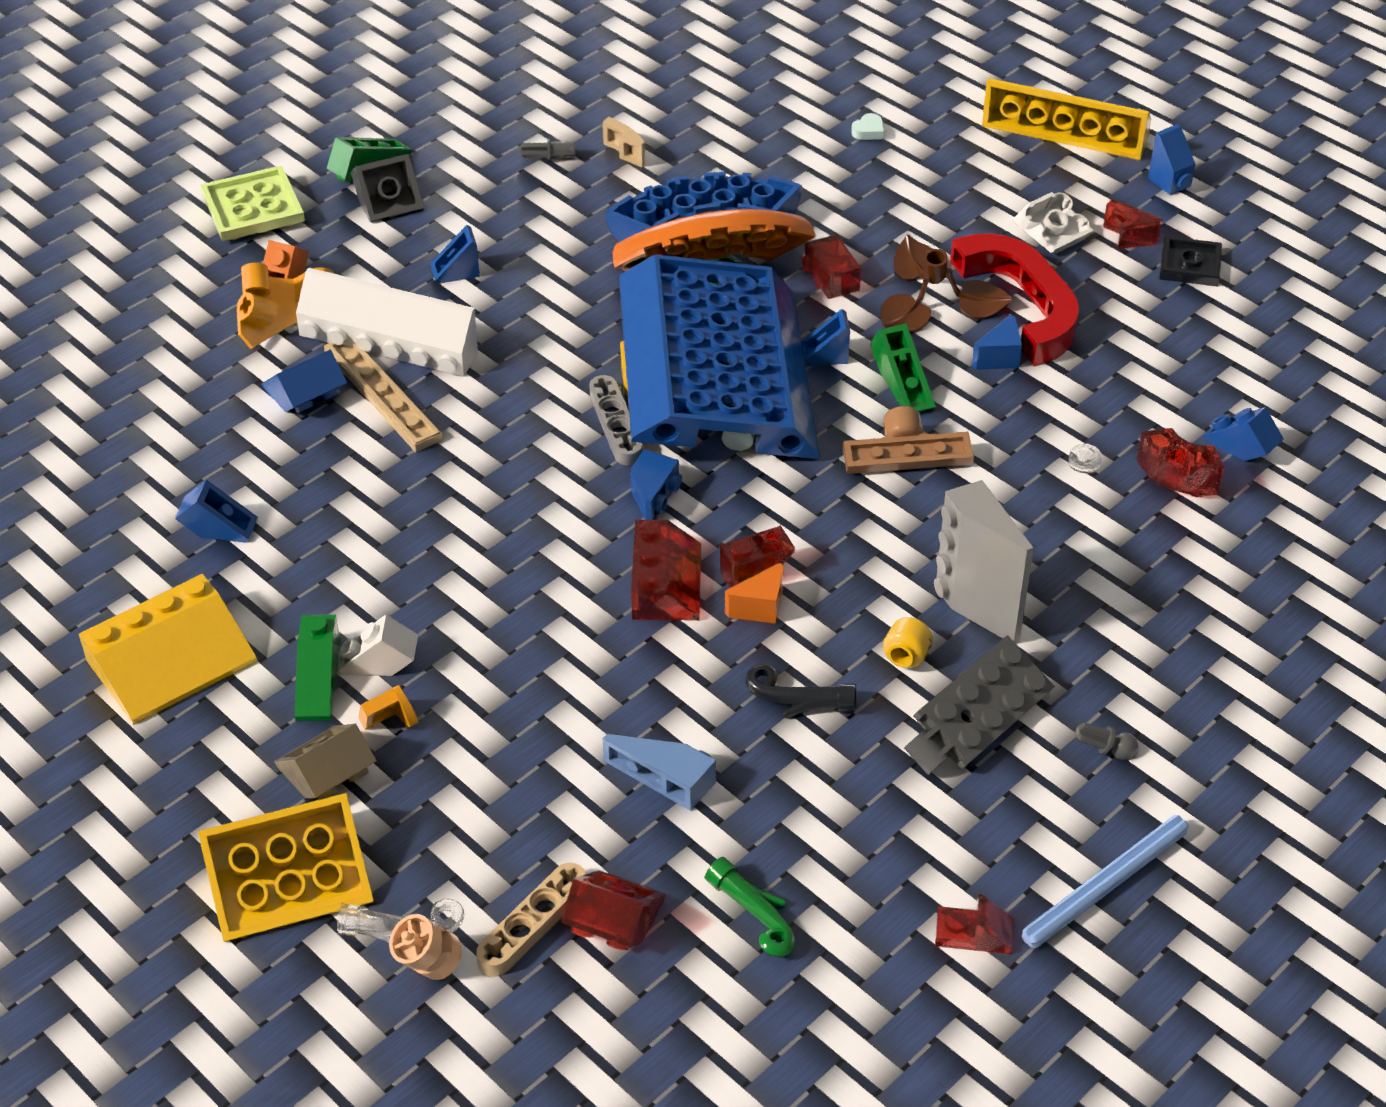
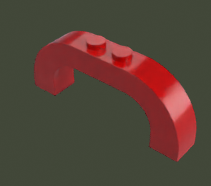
[950,233,1079,367]

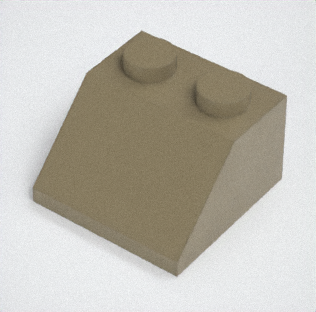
[274,723,376,800]

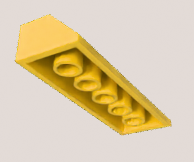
[982,78,1152,160]

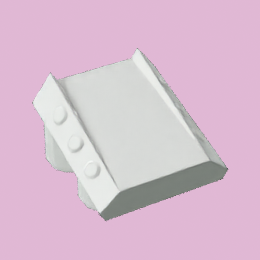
[1012,192,1094,254]

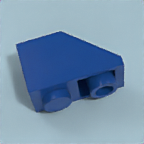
[1203,407,1284,461]
[630,449,682,524]

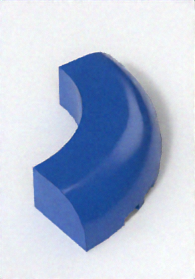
[605,172,802,242]

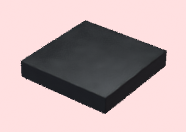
[1159,236,1222,287]

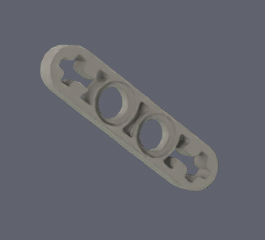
[589,375,642,466]

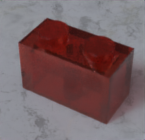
[802,234,861,299]

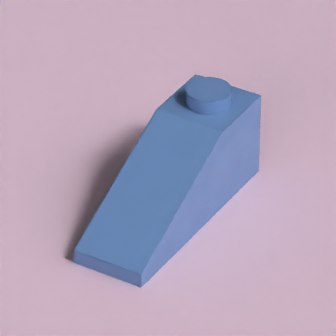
[603,734,716,811]

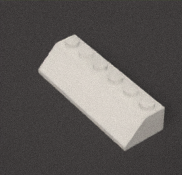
[296,268,478,377]

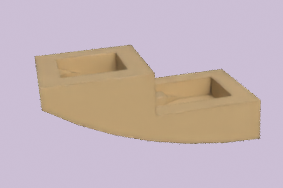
[603,117,645,167]

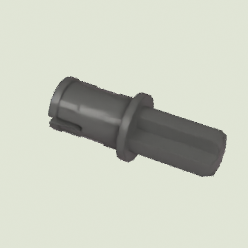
[521,139,575,161]

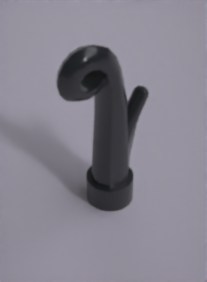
[746,664,857,719]

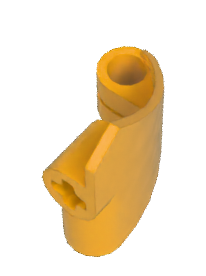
[237,263,334,349]

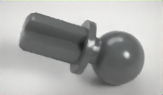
[1074,722,1139,760]

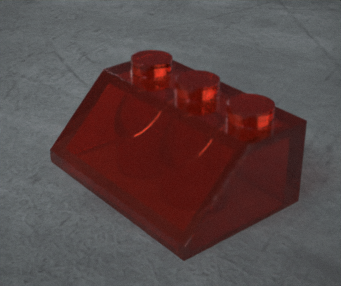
[631,520,701,621]

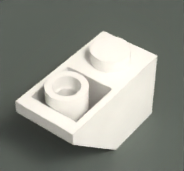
[338,614,418,676]

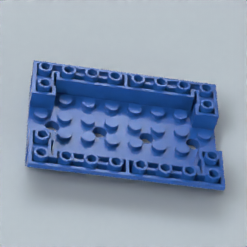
[619,254,819,459]

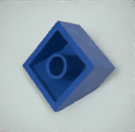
[261,349,347,413]

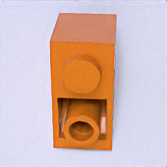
[263,240,309,279]

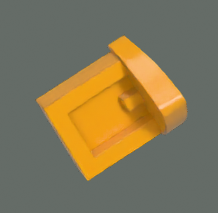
[358,685,419,730]

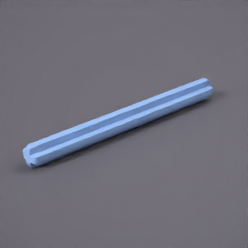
[1021,815,1189,948]

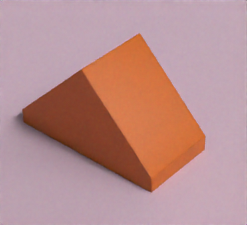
[725,563,784,624]

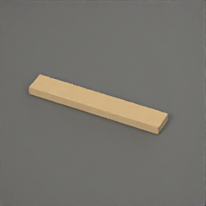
[324,342,443,452]

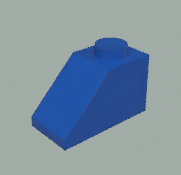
[1148,124,1195,195]
[175,480,258,543]

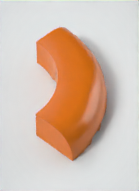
[613,209,816,271]

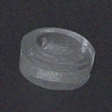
[1068,444,1101,474]

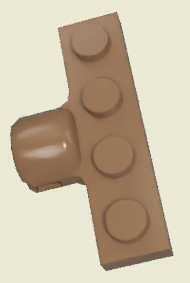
[843,406,974,474]

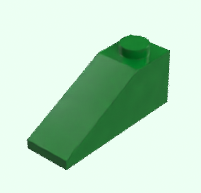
[327,137,412,182]
[870,323,936,413]
[295,614,341,721]

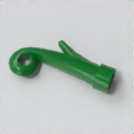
[704,857,796,957]

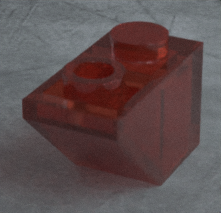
[720,525,795,588]

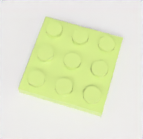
[201,165,305,242]

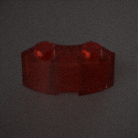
[1136,428,1224,497]

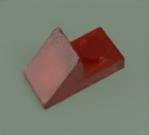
[1103,199,1163,249]
[935,894,1014,954]

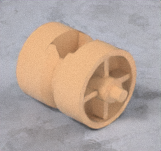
[389,914,462,980]

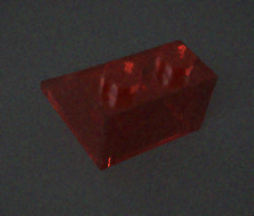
[561,870,666,950]

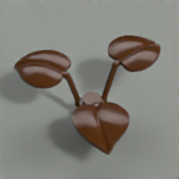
[881,234,1012,333]

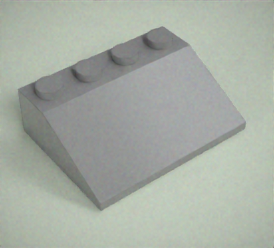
[934,480,1033,644]

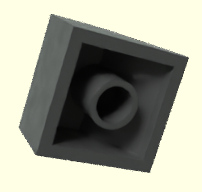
[351,154,424,222]

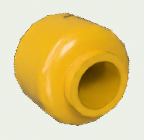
[883,617,933,668]

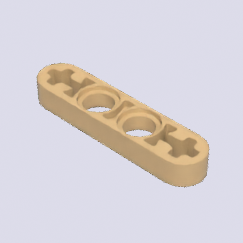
[476,863,587,977]

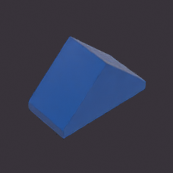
[430,225,480,284]
[801,309,850,366]
[972,315,1022,370]

